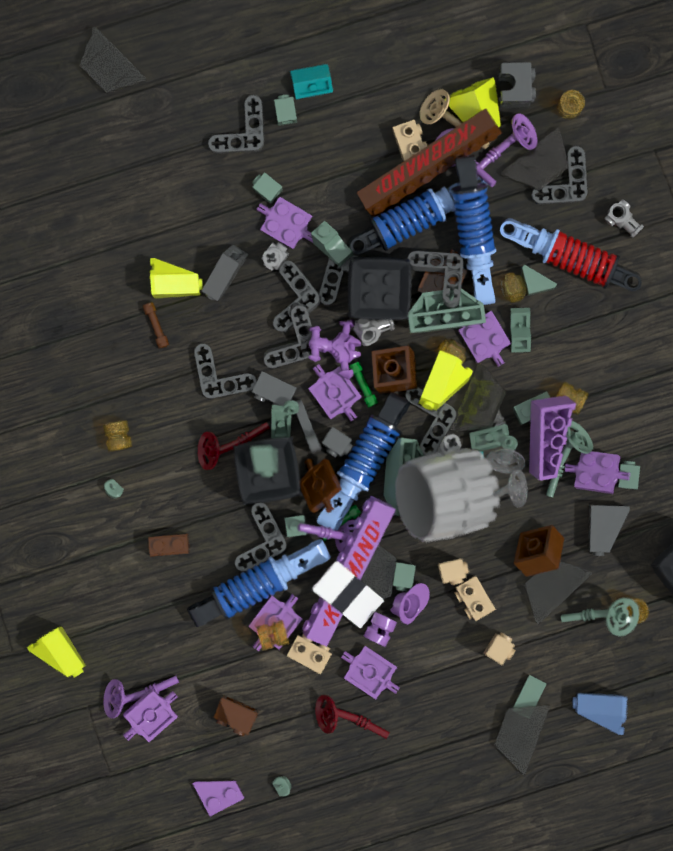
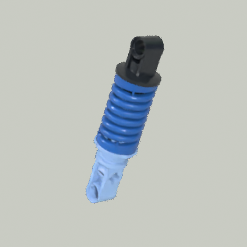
[451,155,496,305]
[348,175,488,255]
[317,392,410,531]
[187,539,331,627]

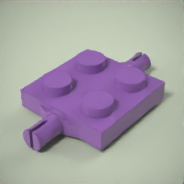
[257,197,313,249]
[459,311,511,367]
[308,364,362,421]
[565,451,630,494]
[249,594,302,651]
[341,646,400,699]
[123,689,178,742]

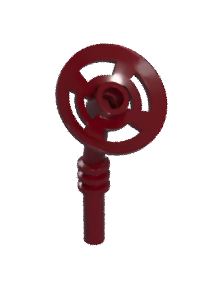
[197,422,270,470]
[315,695,390,739]

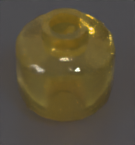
[500,273,527,303]
[437,339,466,365]

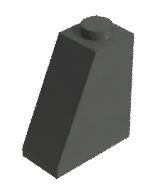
[202,245,249,301]
[588,505,630,556]

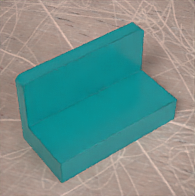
[291,64,333,99]

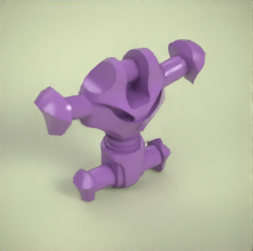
[308,319,361,380]

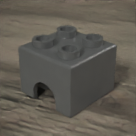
[498,62,536,108]

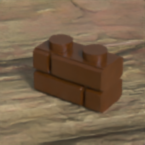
[148,534,190,556]

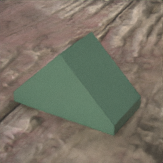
[521,265,557,296]

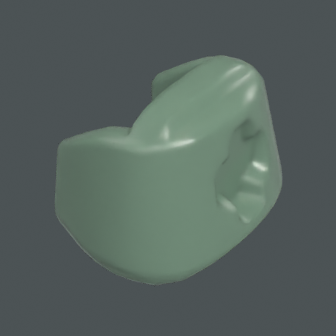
[104,479,124,499]
[272,776,291,796]

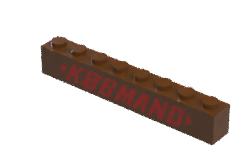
[357,108,502,217]

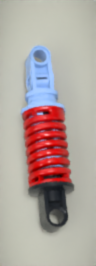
[500,218,642,291]

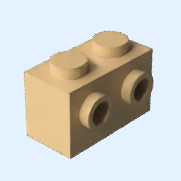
[392,120,427,162]
[438,558,469,585]
[455,576,496,621]
[484,632,515,665]
[287,634,332,674]

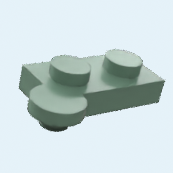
[271,400,299,439]
[470,424,518,452]

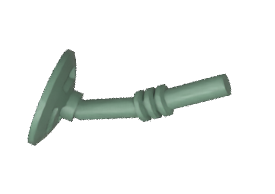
[546,421,593,498]
[561,598,639,636]

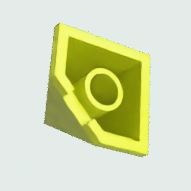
[444,77,501,127]
[150,258,203,298]
[419,350,473,410]
[27,627,86,677]

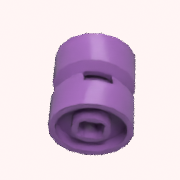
[363,612,397,647]

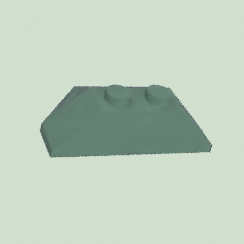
[408,289,486,333]
[384,438,424,516]

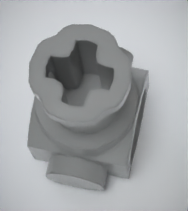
[604,199,644,239]
[262,242,289,271]
[354,319,395,346]
[436,434,462,453]

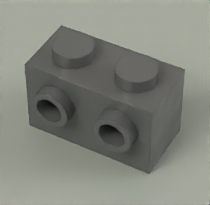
[322,427,353,458]

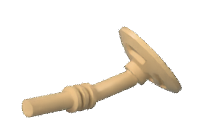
[420,89,490,149]

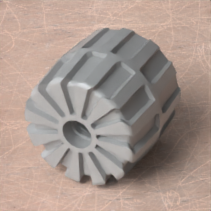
[395,448,499,541]

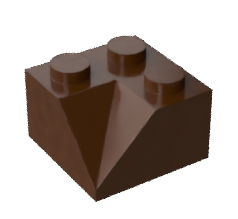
[372,346,417,394]
[514,525,564,577]
[214,695,259,736]

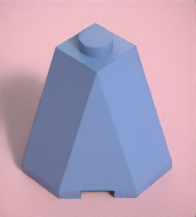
[572,693,627,735]

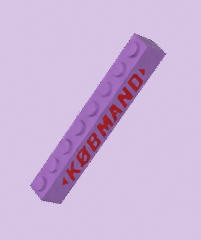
[303,496,395,647]

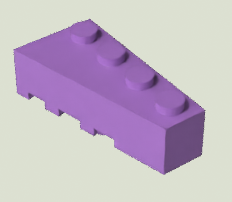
[529,396,576,481]

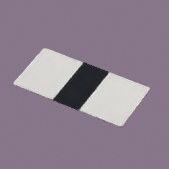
[313,561,384,628]

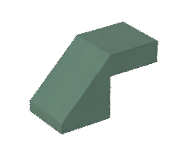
[510,308,531,352]

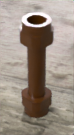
[143,302,169,349]

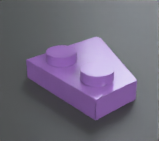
[193,780,244,816]

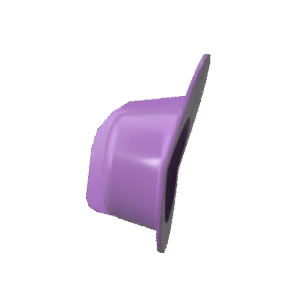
[391,583,430,624]

